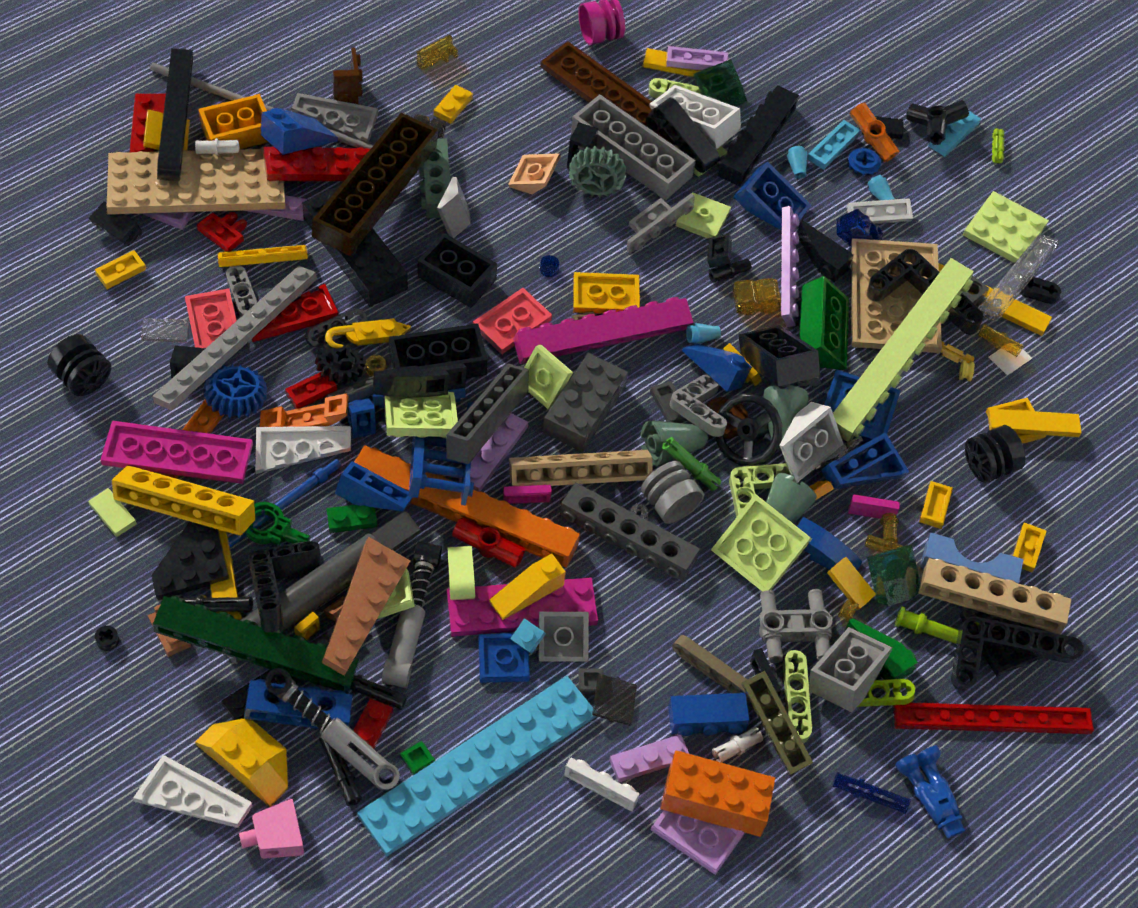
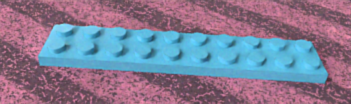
[357,676,597,857]

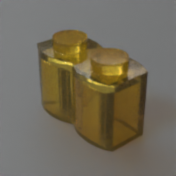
[732,278,781,315]

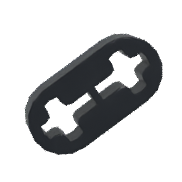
[1018,276,1061,304]

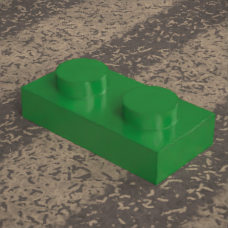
[326,505,377,533]

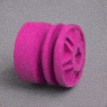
[578,0,625,45]

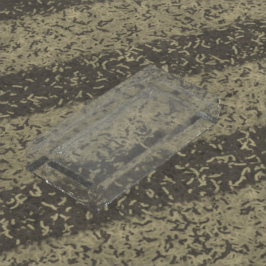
[141,318,190,343]

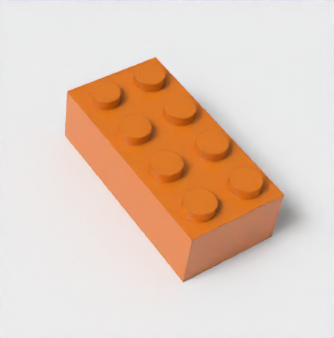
[660,750,775,837]

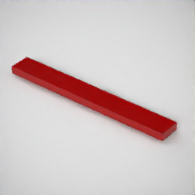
[893,703,1094,734]

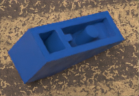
[682,344,752,392]
[335,461,413,511]

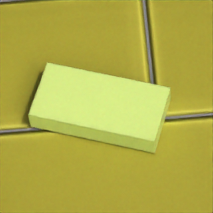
[88,488,137,537]

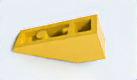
[489,554,566,620]

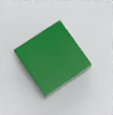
[400,741,436,775]

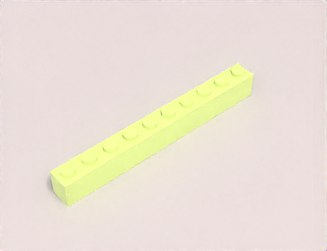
[833,258,974,443]

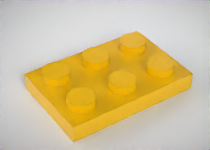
[573,272,640,314]

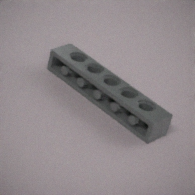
[560,482,700,581]

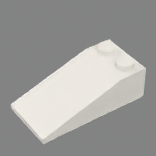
[649,85,741,149]

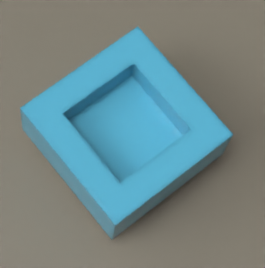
[510,618,546,654]

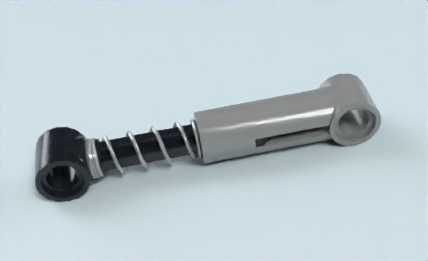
[382,541,442,688]
[265,668,400,791]

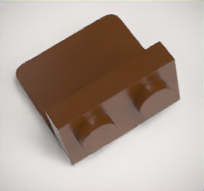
[333,47,363,105]

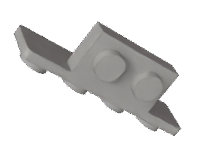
[627,193,695,254]

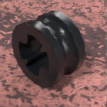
[95,625,119,651]

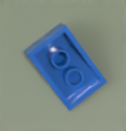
[261,108,338,154]
[733,161,812,231]

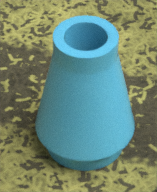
[787,146,807,179]
[867,175,895,201]
[686,323,721,345]

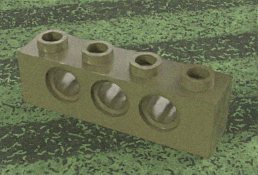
[741,671,813,775]

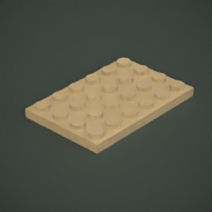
[851,238,942,353]

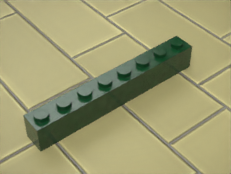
[153,596,359,694]

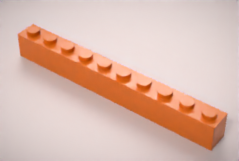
[354,445,580,568]

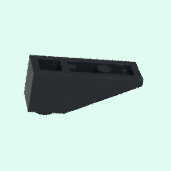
[797,220,854,283]

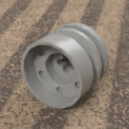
[641,461,704,524]

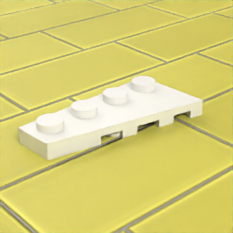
[255,426,351,474]
[133,755,252,828]

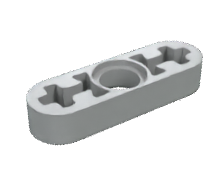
[226,266,257,317]

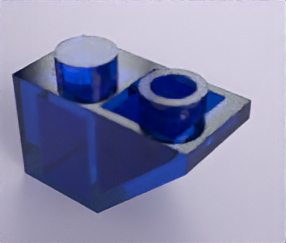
[836,209,883,246]

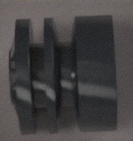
[47,334,112,396]
[965,425,1026,483]

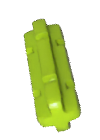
[992,128,1004,164]

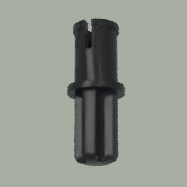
[708,259,752,283]

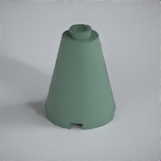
[763,385,809,451]
[641,420,708,467]
[766,473,816,523]

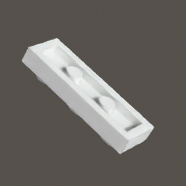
[847,198,913,226]
[564,758,639,812]

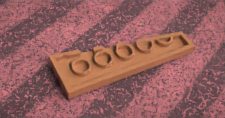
[322,537,410,675]

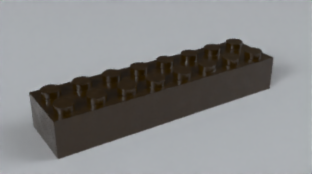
[312,112,438,256]

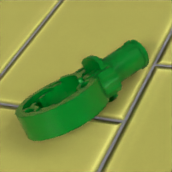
[245,502,311,546]

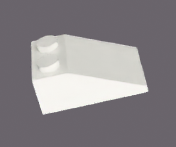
[780,402,844,483]

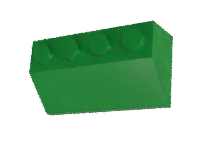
[799,276,849,370]

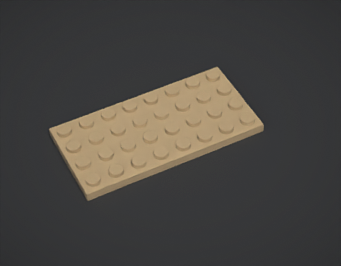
[107,149,285,214]

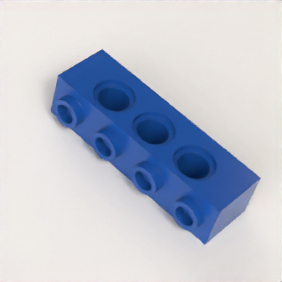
[244,679,353,729]

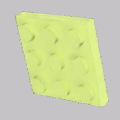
[963,191,1049,265]
[384,392,458,438]
[711,494,812,592]

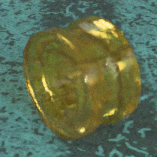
[366,355,386,377]
[838,598,859,623]

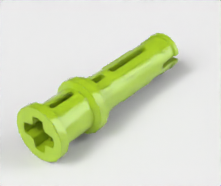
[894,606,971,644]

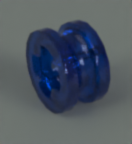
[540,255,559,277]

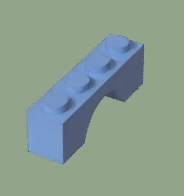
[920,533,1024,584]

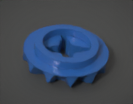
[847,148,881,176]

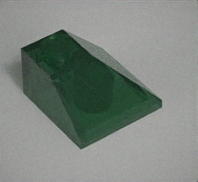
[693,59,747,107]
[867,545,920,606]

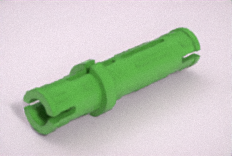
[662,437,721,491]

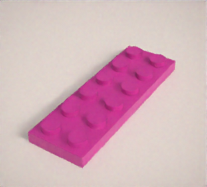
[100,421,253,484]
[447,578,598,637]

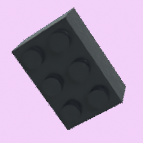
[417,233,497,308]

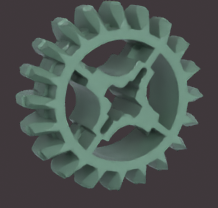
[569,146,626,198]

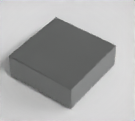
[578,668,604,695]

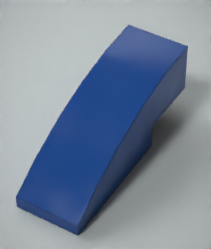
[797,517,863,571]

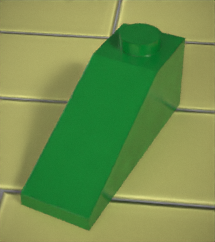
[844,618,918,680]

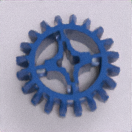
[204,364,267,419]

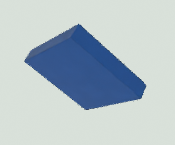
[478,633,530,683]

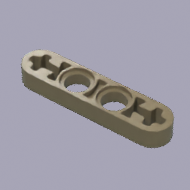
[672,635,750,703]

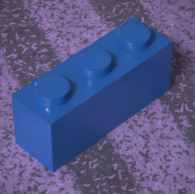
[668,693,749,736]

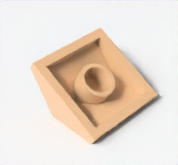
[508,153,561,194]

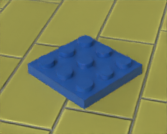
[824,370,901,443]

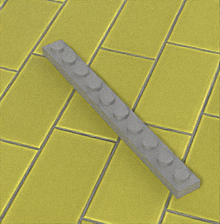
[152,266,317,410]

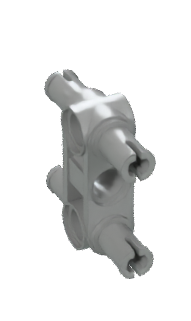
[759,589,833,663]

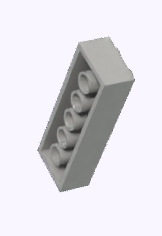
[571,94,695,200]

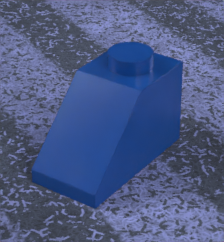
[347,399,376,439]

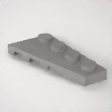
[292,93,378,143]

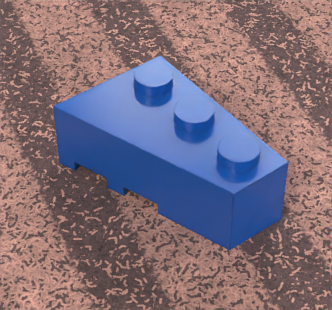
[821,432,909,490]

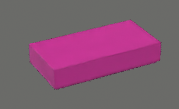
[503,485,552,504]
[848,495,900,521]

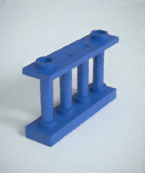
[408,436,474,506]

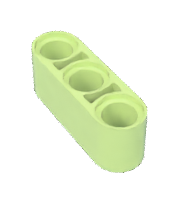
[448,546,475,600]

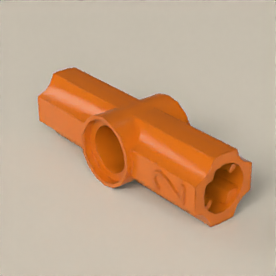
[849,102,900,162]

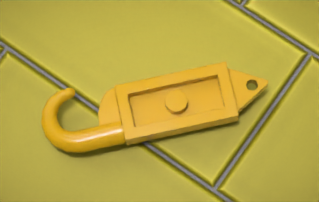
[325,318,411,349]

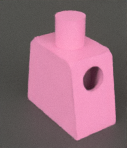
[239,799,304,859]

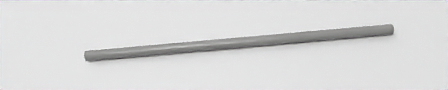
[150,62,373,148]

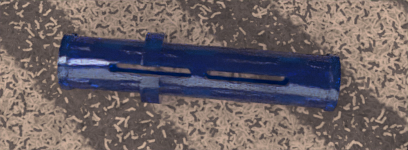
[832,771,911,814]

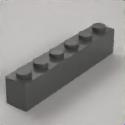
[446,364,529,464]

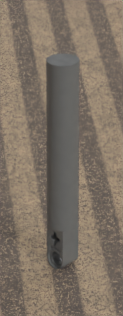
[226,511,421,664]

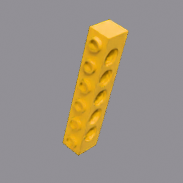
[112,465,255,536]

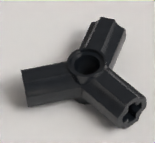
[906,100,969,145]

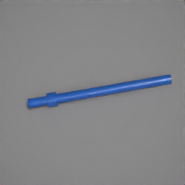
[228,459,342,548]

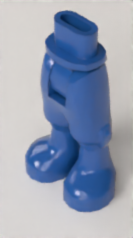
[895,745,965,839]

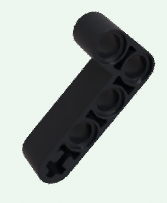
[645,97,720,173]

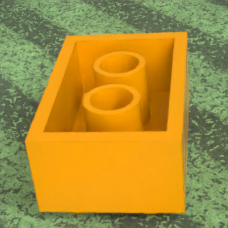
[198,94,268,150]

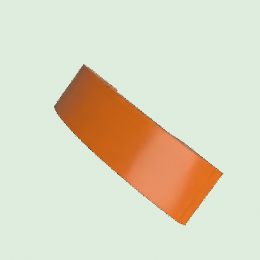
[260,393,348,427]

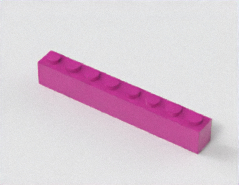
[513,297,693,364]

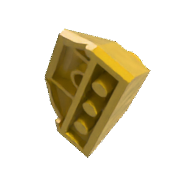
[195,718,288,807]

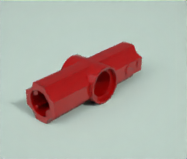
[452,517,526,568]

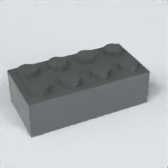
[543,353,628,452]

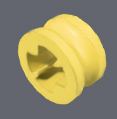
[959,360,975,382]

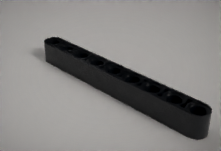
[157,48,193,181]

